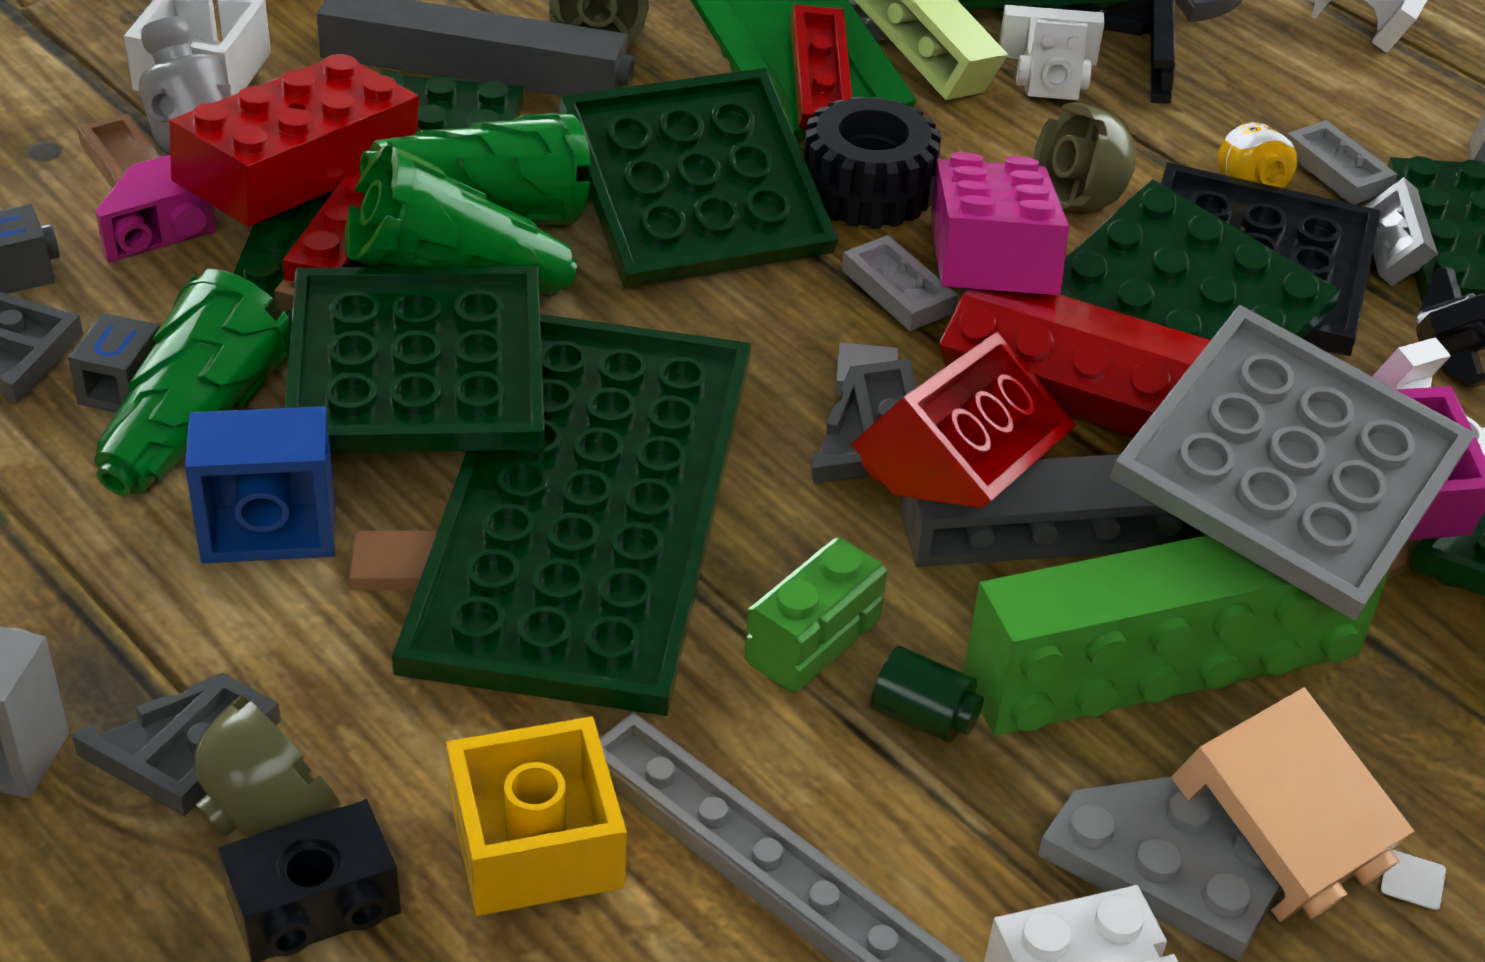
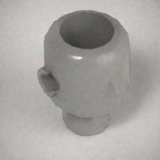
[139,16,231,155]

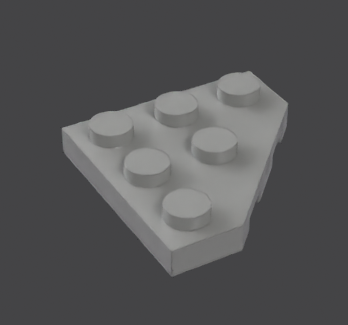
[1038,777,1282,961]

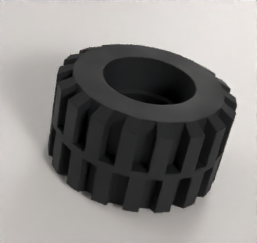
[803,97,941,228]

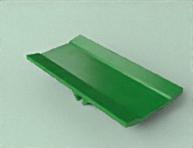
[690,0,916,140]

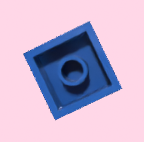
[185,406,336,564]

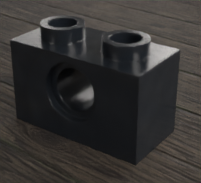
[218,799,401,962]

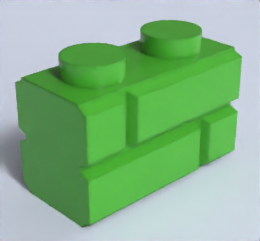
[744,537,888,693]

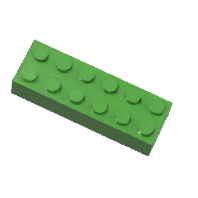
[963,535,1391,736]

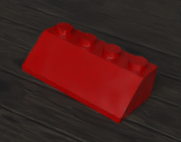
[939,289,1211,437]
[851,332,1077,508]

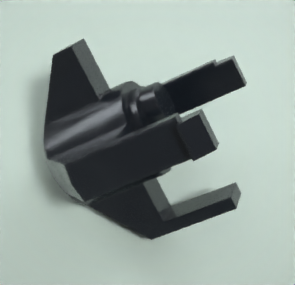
[1416,267,1485,387]

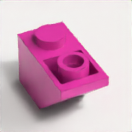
[96,155,216,263]

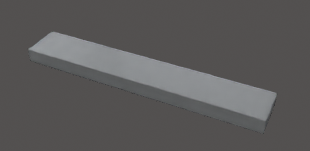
[600,712,967,962]

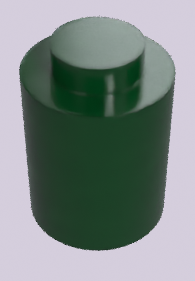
[871,645,984,743]

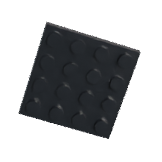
[1161,162,1381,356]

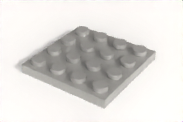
[1109,305,1476,621]

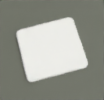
[1381,850,1446,910]

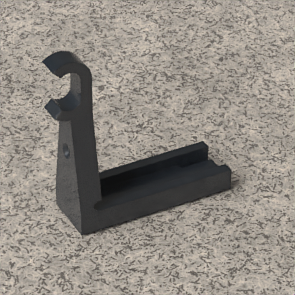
[1029,0,1176,103]

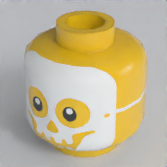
[1217,122,1297,189]

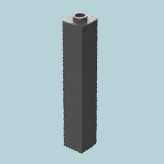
[316,0,635,96]

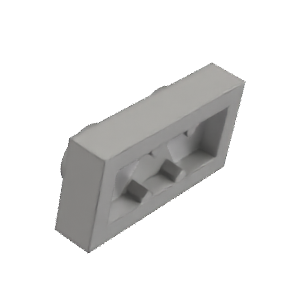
[1286,120,1397,204]
[1364,177,1438,287]
[842,235,958,331]

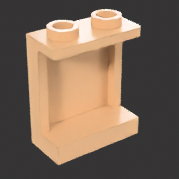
[1171,687,1414,922]

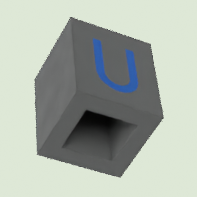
[0,204,60,294]
[68,312,160,413]

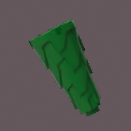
[360,113,591,226]
[344,145,577,296]
[94,269,291,496]

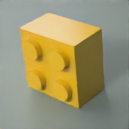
[446,716,627,916]

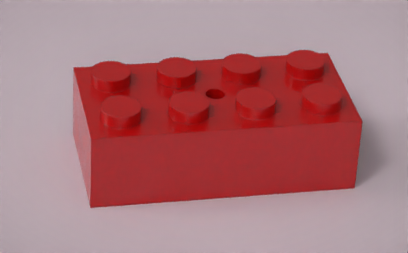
[169,54,419,227]

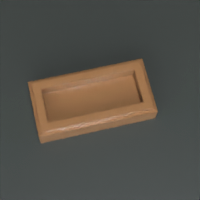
[77,114,161,189]
[349,530,438,590]

